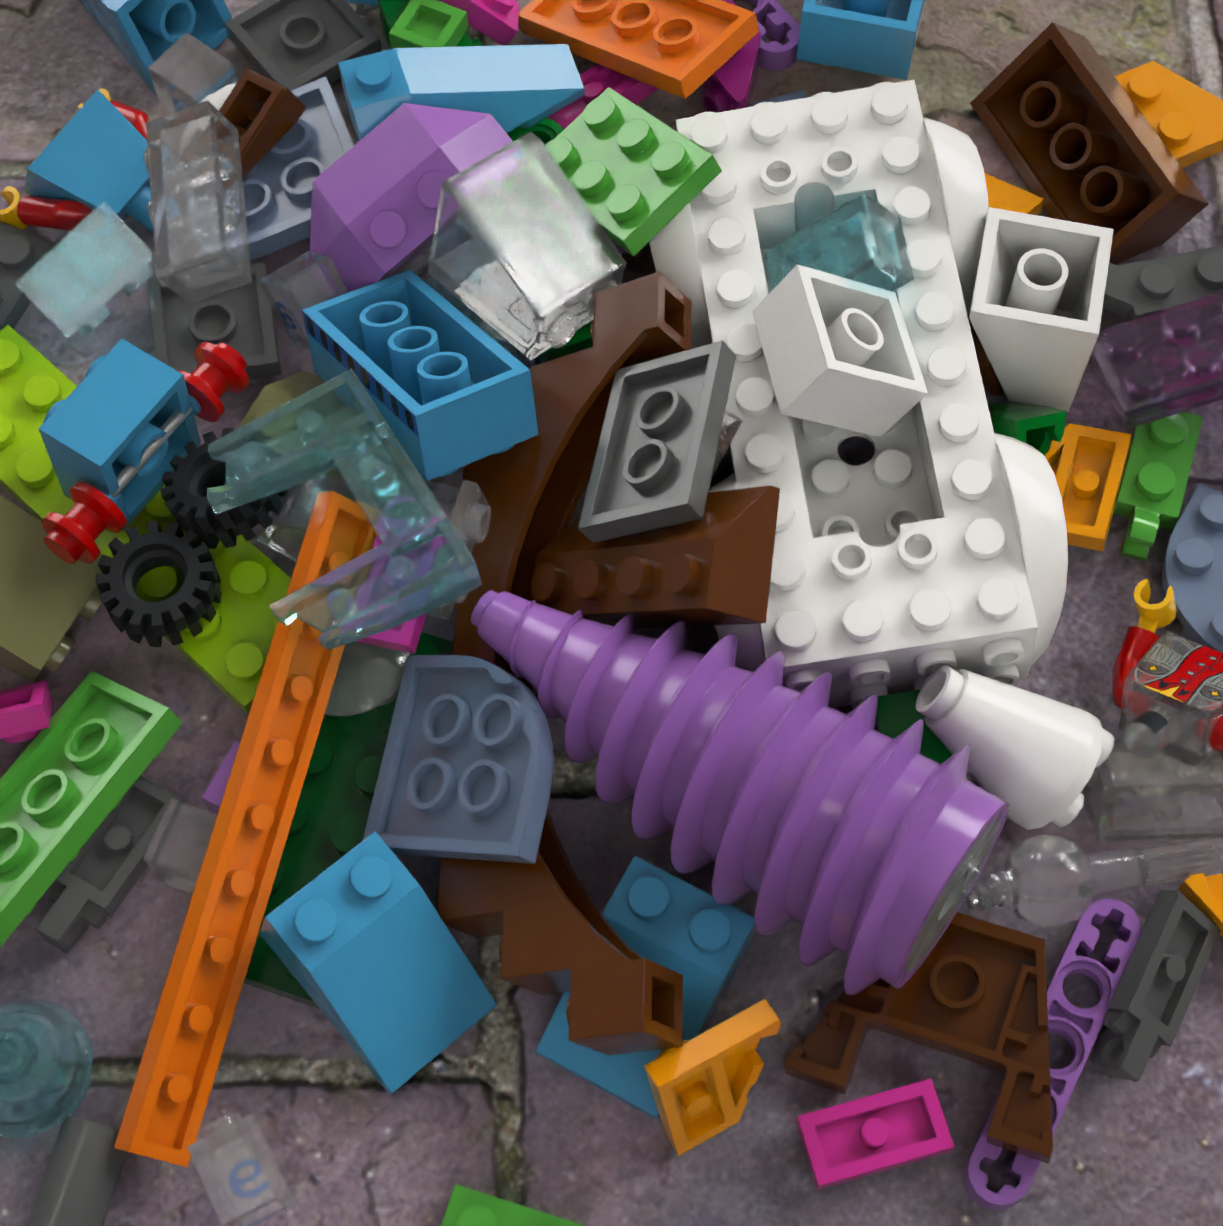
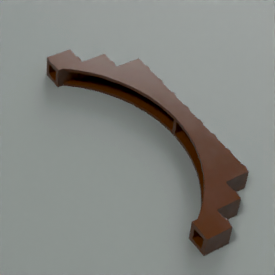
[436,271,692,1055]

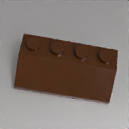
[970,22,1209,265]
[531,485,780,629]

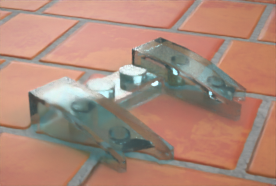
[207,368,482,650]

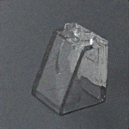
[428,132,626,360]

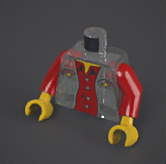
[1112,579,1223,767]

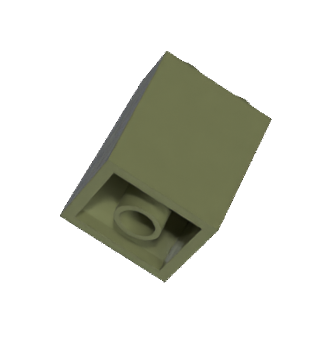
[0,495,103,682]

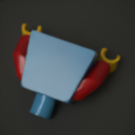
[0,88,176,237]

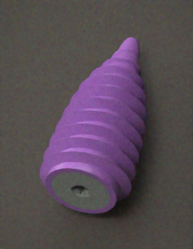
[471,590,1009,995]

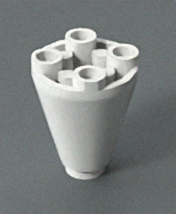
[916,666,1114,830]

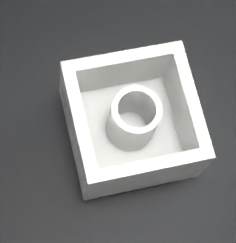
[752,264,928,437]

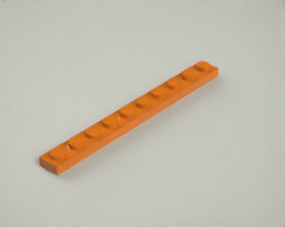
[114,491,382,1168]

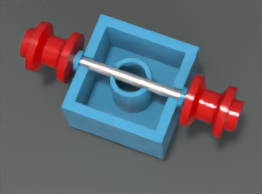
[39,338,250,564]

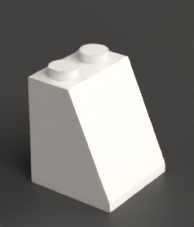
[969,207,1114,412]

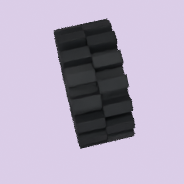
[161,428,288,549]
[96,521,222,647]

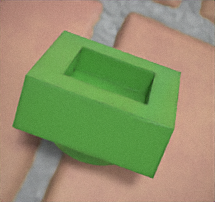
[389,0,469,49]

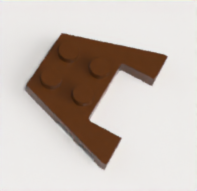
[784,912,1053,1164]

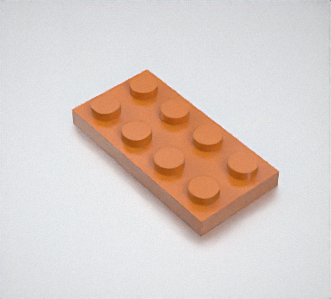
[518,0,759,99]

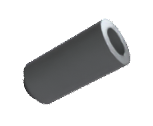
[26,1117,128,1226]

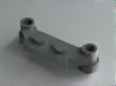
[1103,245,1223,328]

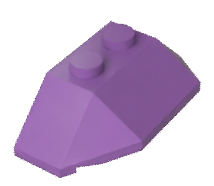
[309,103,529,298]

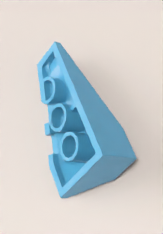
[338,44,585,142]

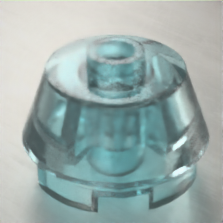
[0,999,92,1138]

